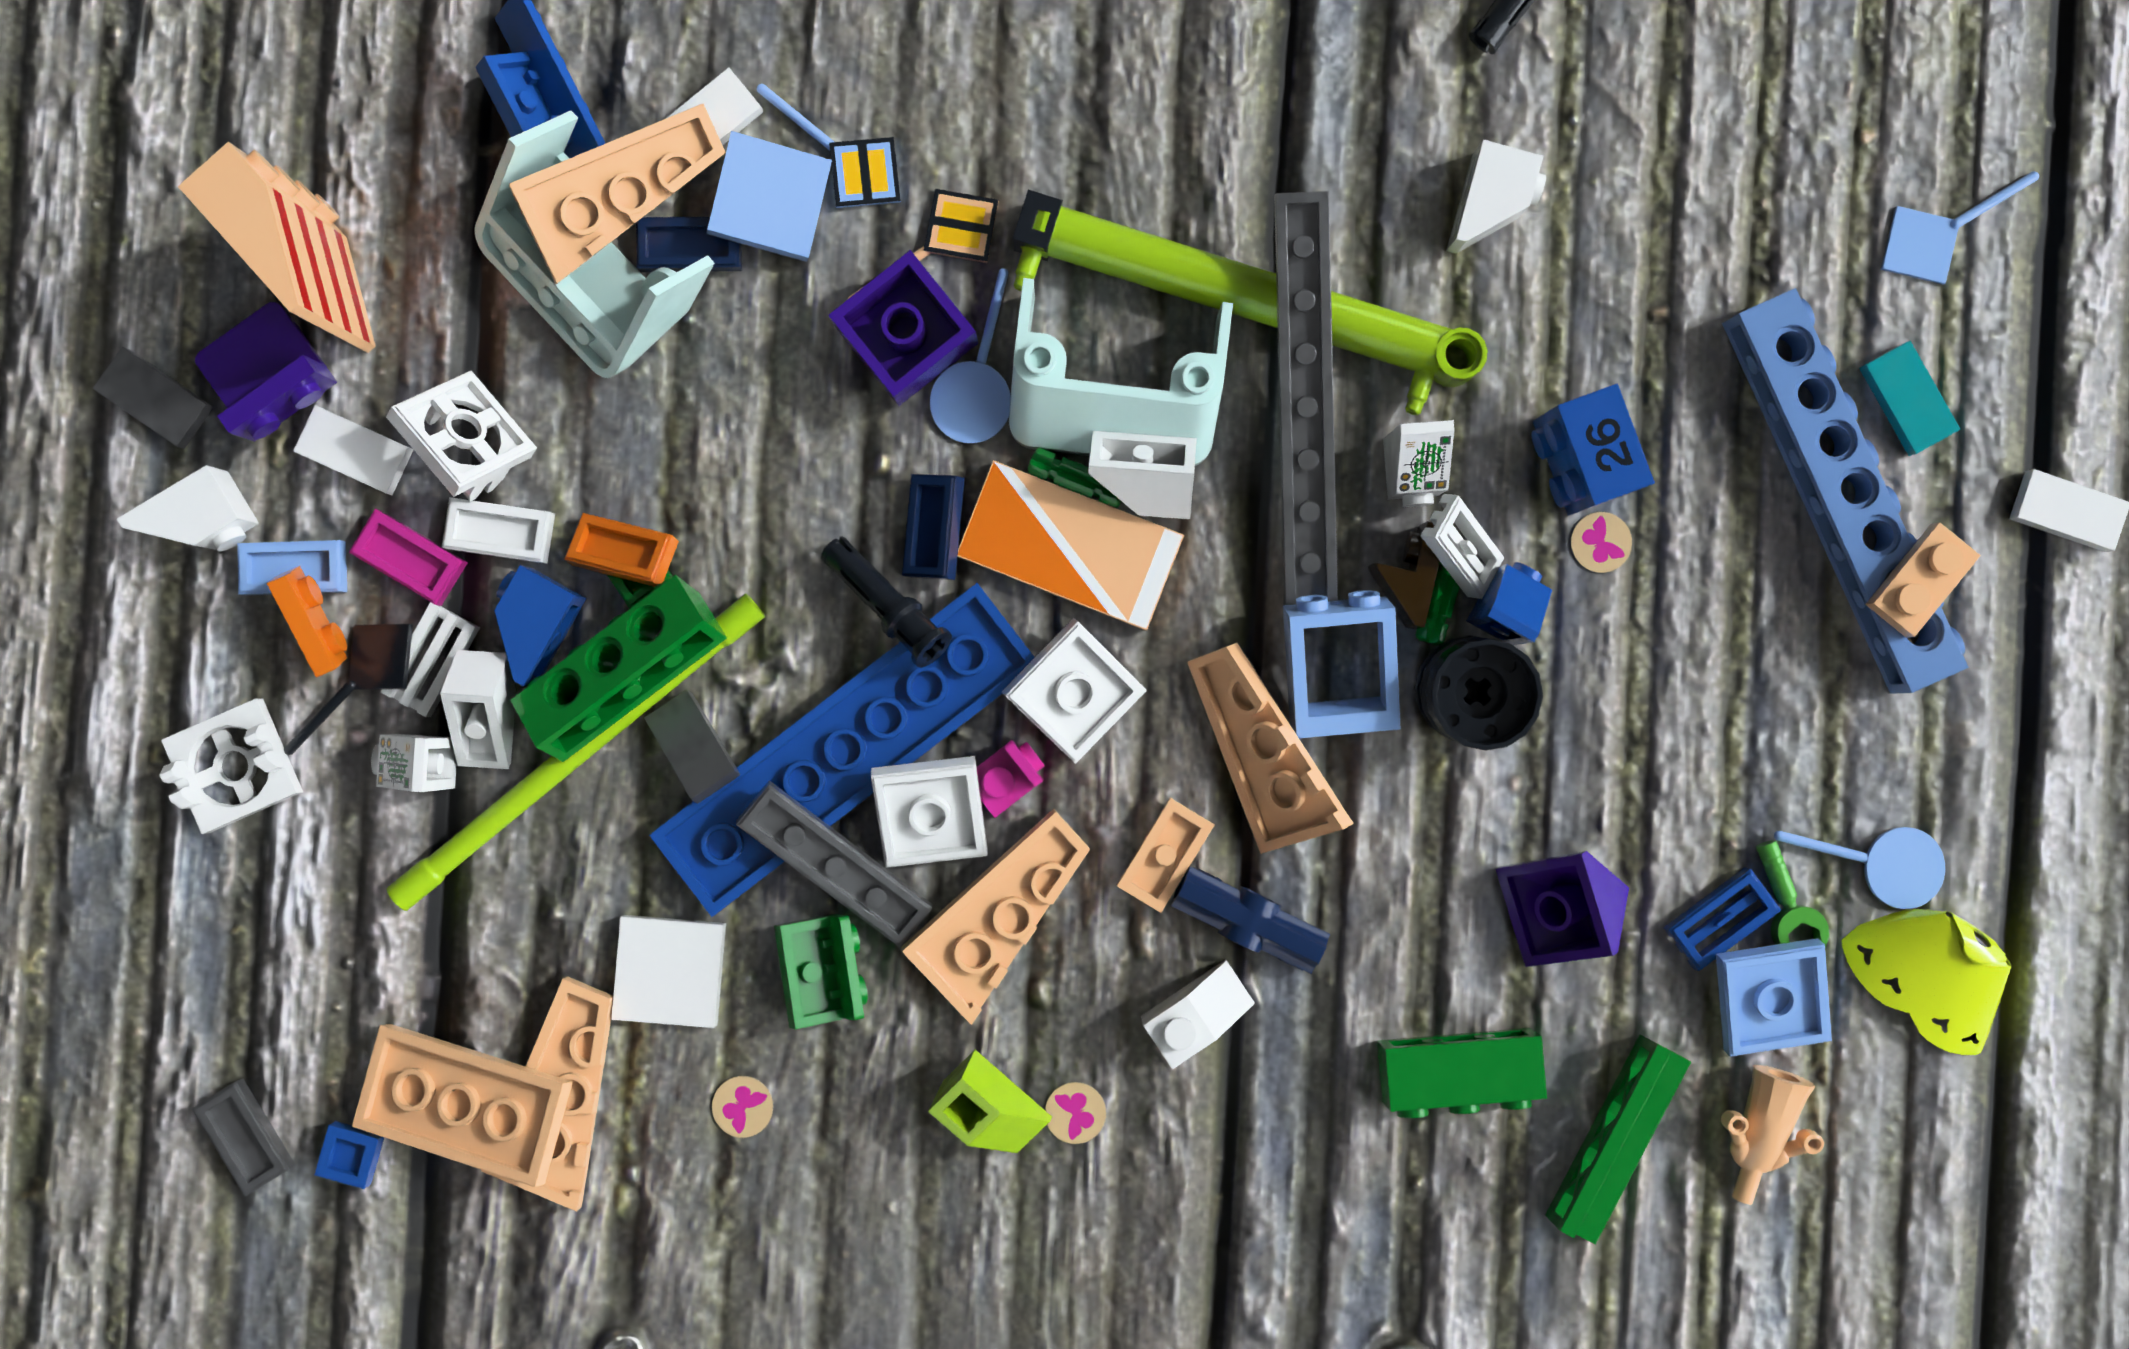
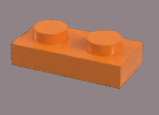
[267,566,348,677]

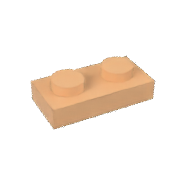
[1865,522,1981,638]
[1116,797,1215,913]

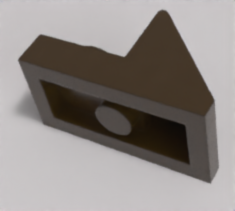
[1368,521,1440,630]

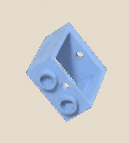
[1283,590,1401,738]

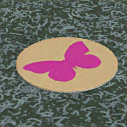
[1571,512,1632,573]
[712,1076,773,1138]
[1045,1082,1106,1144]

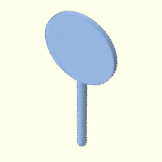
[930,268,1011,444]
[1774,827,1945,909]

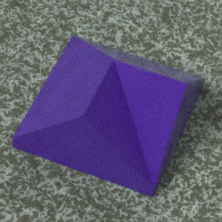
[1495,851,1629,967]

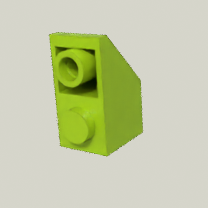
[928,1049,1052,1153]

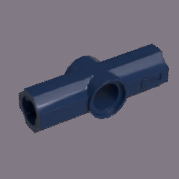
[1170,866,1330,974]

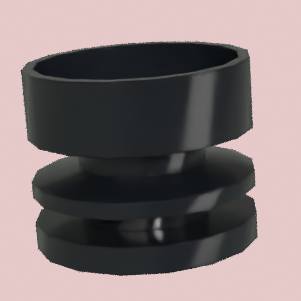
[1414,635,1543,751]

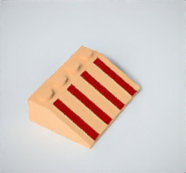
[178,142,376,353]

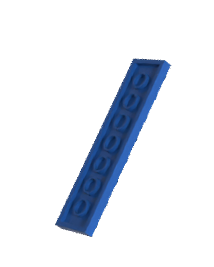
[649,583,1035,917]

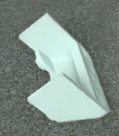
[475,111,715,378]
[1009,278,1233,466]

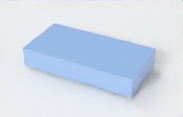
[237,540,347,595]

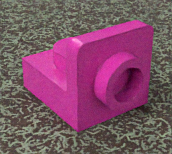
[976,739,1045,818]

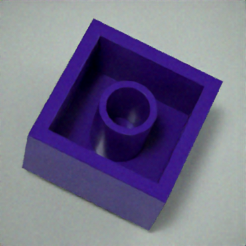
[828,250,978,406]

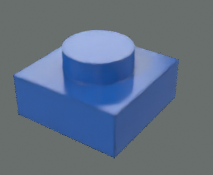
[314,1121,385,1189]

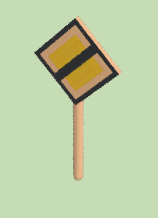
[847,189,999,300]

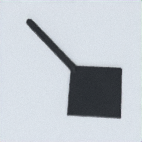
[284,624,413,755]

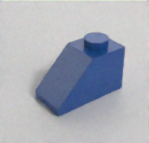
[1466,562,1552,646]
[494,565,587,687]

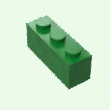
[1377,1028,1547,1118]

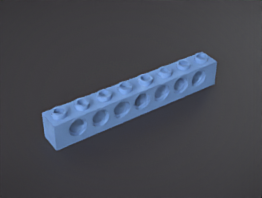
[1722,288,1969,694]

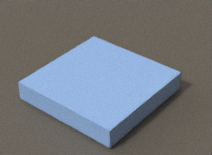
[706,131,832,262]
[1716,938,1832,1057]

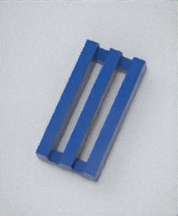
[1663,868,1781,971]

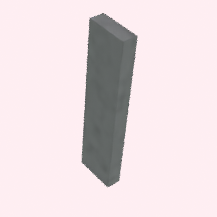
[736,781,932,947]

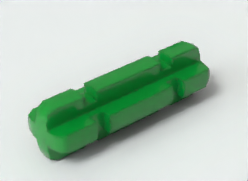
[1028,448,1122,508]
[1415,562,1459,645]

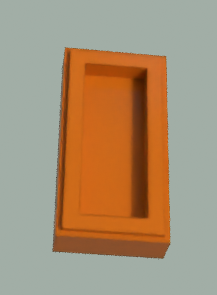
[564,513,679,587]

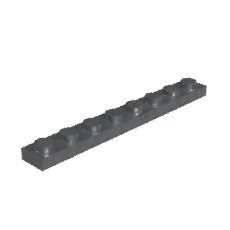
[1274,191,1338,605]

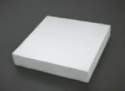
[1002,618,1147,764]
[871,756,988,868]
[611,915,726,1028]

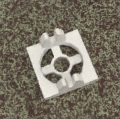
[386,371,537,502]
[159,698,303,834]

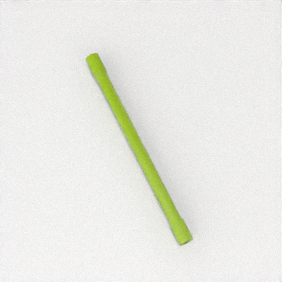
[386,593,766,911]

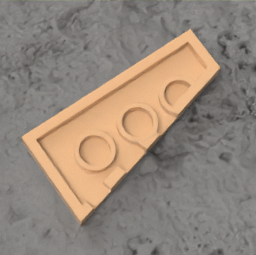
[509,104,726,284]
[1187,643,1353,854]
[901,809,1090,1025]
[481,976,613,1212]

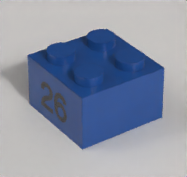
[1531,383,1655,516]

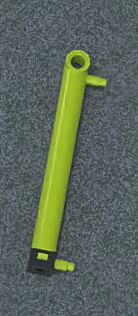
[1012,189,1488,416]

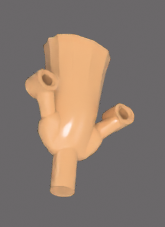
[1721,1065,1824,1205]

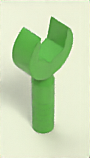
[1756,840,1829,946]

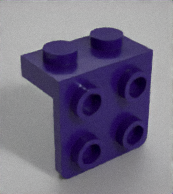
[195,302,338,442]

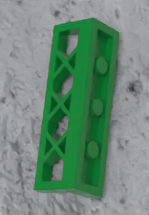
[1545,1034,1691,1245]

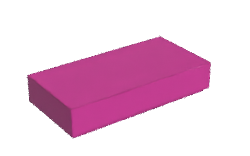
[349,509,468,606]

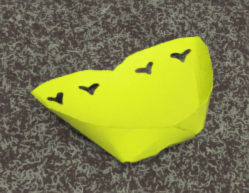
[1841,909,2011,1055]

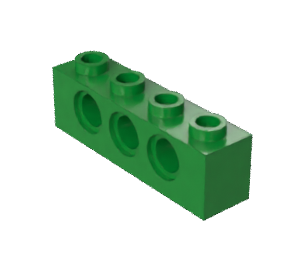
[510,574,727,762]

